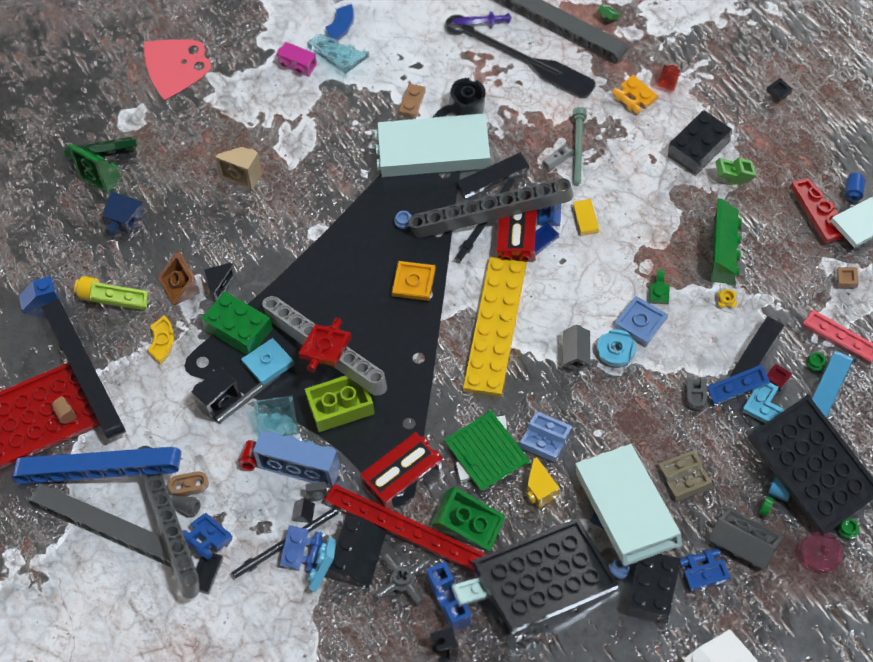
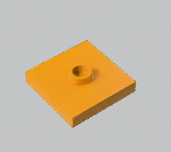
[392,261,436,301]

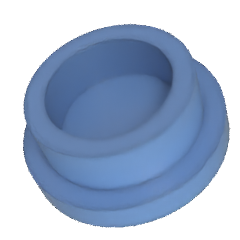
[394,211,412,229]
[609,559,629,579]

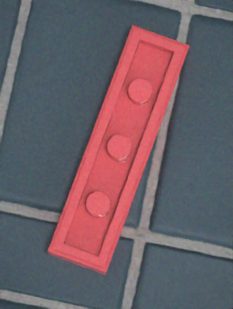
[802,310,873,365]

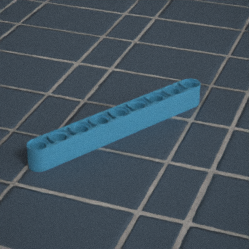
[768,350,854,502]

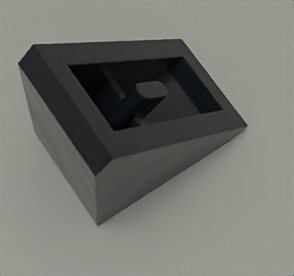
[204,263,236,302]

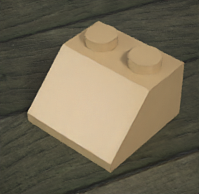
[215,147,263,190]

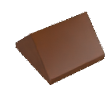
[158,252,200,305]

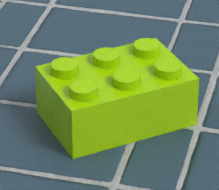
[305,376,375,432]

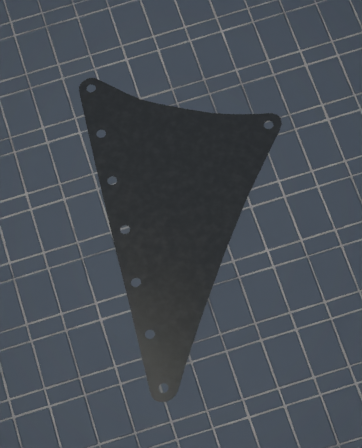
[184,105,460,506]

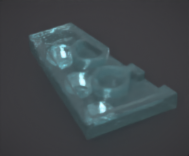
[307,34,369,74]

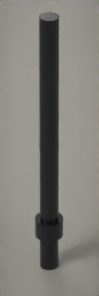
[454,177,516,263]
[231,507,338,579]

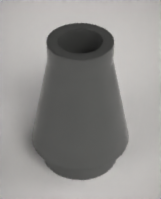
[171,495,201,516]

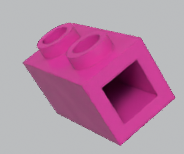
[276,42,317,77]

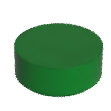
[759,496,774,517]

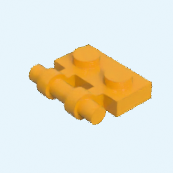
[612,75,659,114]

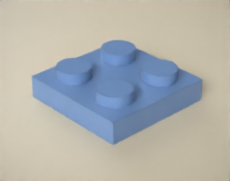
[614,296,668,346]

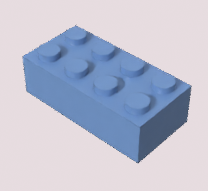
[253,430,341,488]

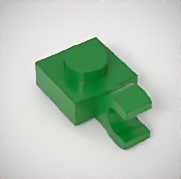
[650,270,670,305]

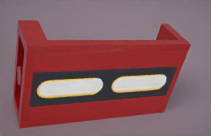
[496,199,539,262]
[360,432,442,509]

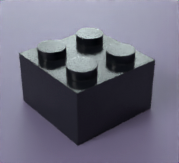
[191,366,242,422]

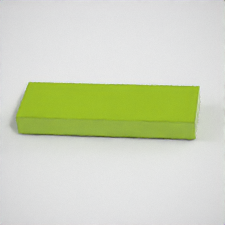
[89,282,148,310]

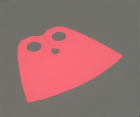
[144,40,211,100]

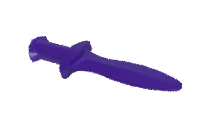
[453,11,511,27]

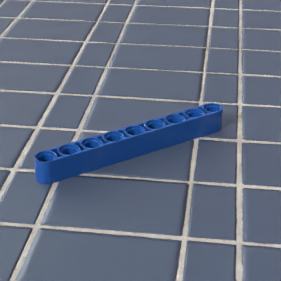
[12,447,182,484]

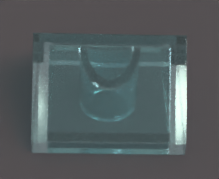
[253,396,299,436]

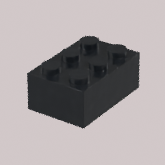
[668,110,732,175]
[627,553,681,625]

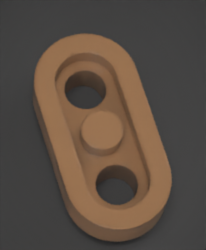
[168,471,209,496]

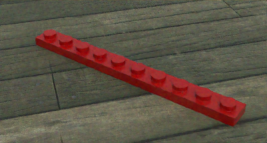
[324,484,486,574]

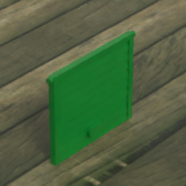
[444,410,530,492]

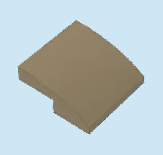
[658,450,713,502]

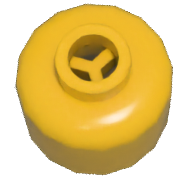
[74,276,100,302]

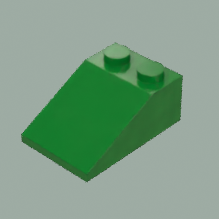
[68,144,121,193]
[430,487,506,552]

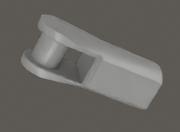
[542,143,574,172]

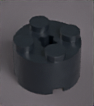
[449,78,486,116]

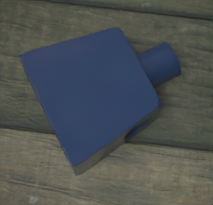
[102,191,145,237]

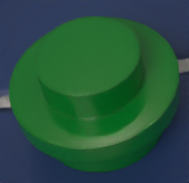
[807,352,827,371]
[838,519,859,539]

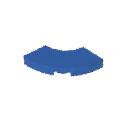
[325,4,354,43]

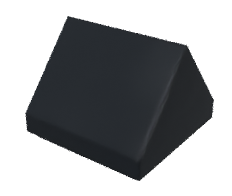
[292,498,315,523]

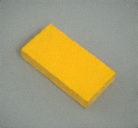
[573,199,599,236]

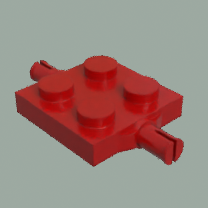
[299,318,351,372]

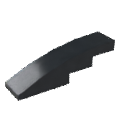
[730,316,785,377]

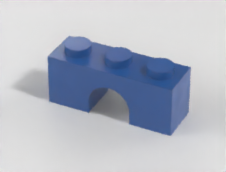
[426,562,472,631]

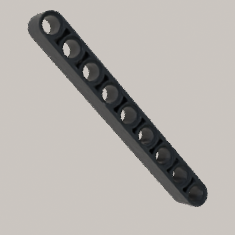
[41,298,126,441]

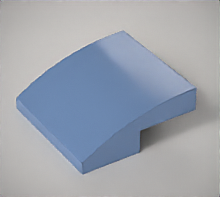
[519,411,572,463]

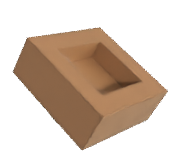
[837,267,859,288]

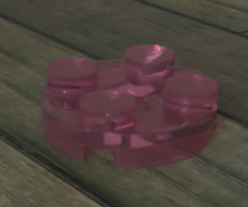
[801,532,844,573]

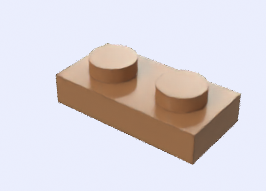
[399,83,426,119]

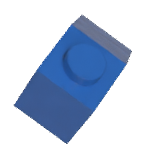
[19,276,58,313]

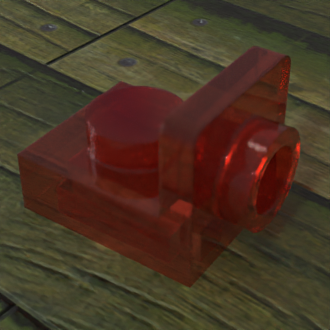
[657,64,682,91]

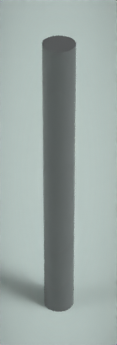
[215,375,280,423]

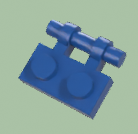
[182,513,233,559]
[279,525,323,572]
[680,549,731,592]

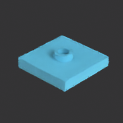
[241,338,295,386]

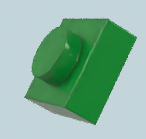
[597,4,621,21]

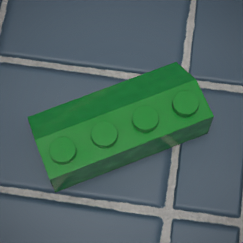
[711,198,742,284]

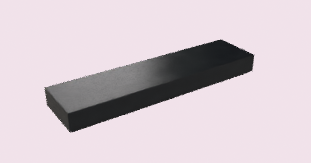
[457,152,529,198]

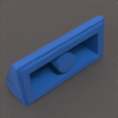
[538,194,562,227]

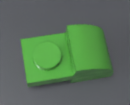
[715,157,756,185]

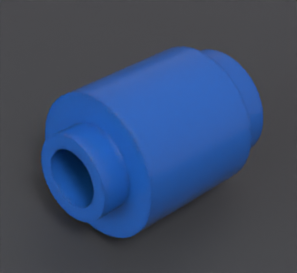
[845,173,865,201]

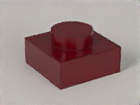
[767,364,792,391]

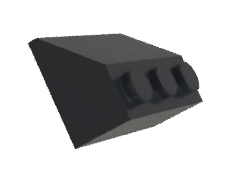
[328,515,387,589]

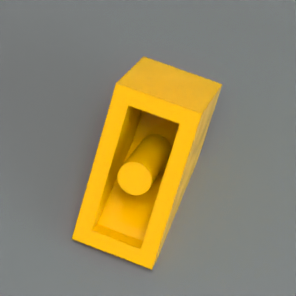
[527,457,559,508]

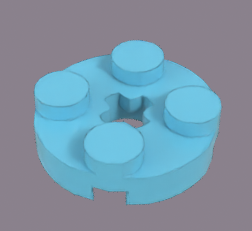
[597,329,636,367]

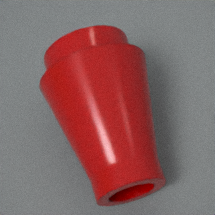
[238,440,258,471]

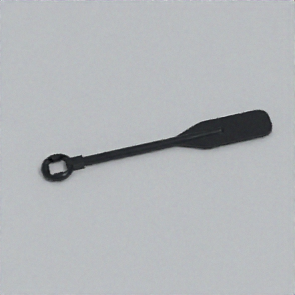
[445,14,596,98]

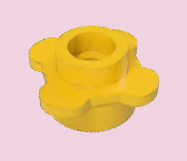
[718,289,737,308]

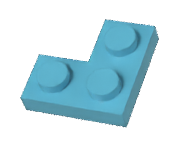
[742,383,785,424]
[307,537,336,592]

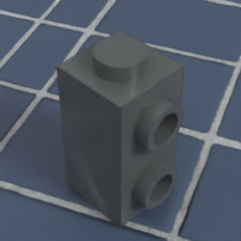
[563,325,591,371]

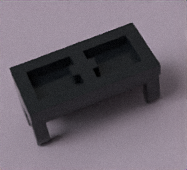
[430,627,459,662]

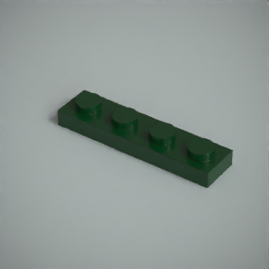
[64,136,138,160]

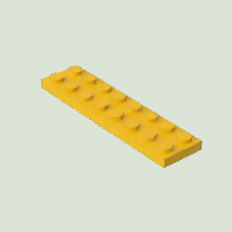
[463,257,527,397]

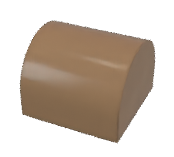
[52,396,77,424]

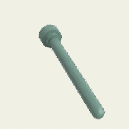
[572,107,587,185]

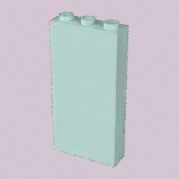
[375,114,490,177]
[575,444,681,566]

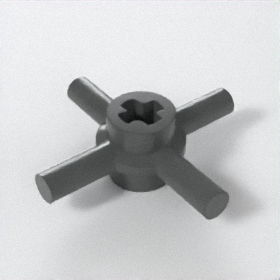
[375,553,430,606]

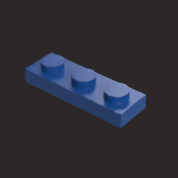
[707,364,770,405]

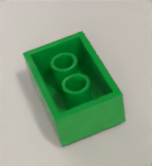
[201,291,273,355]

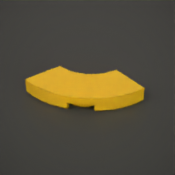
[147,315,174,365]

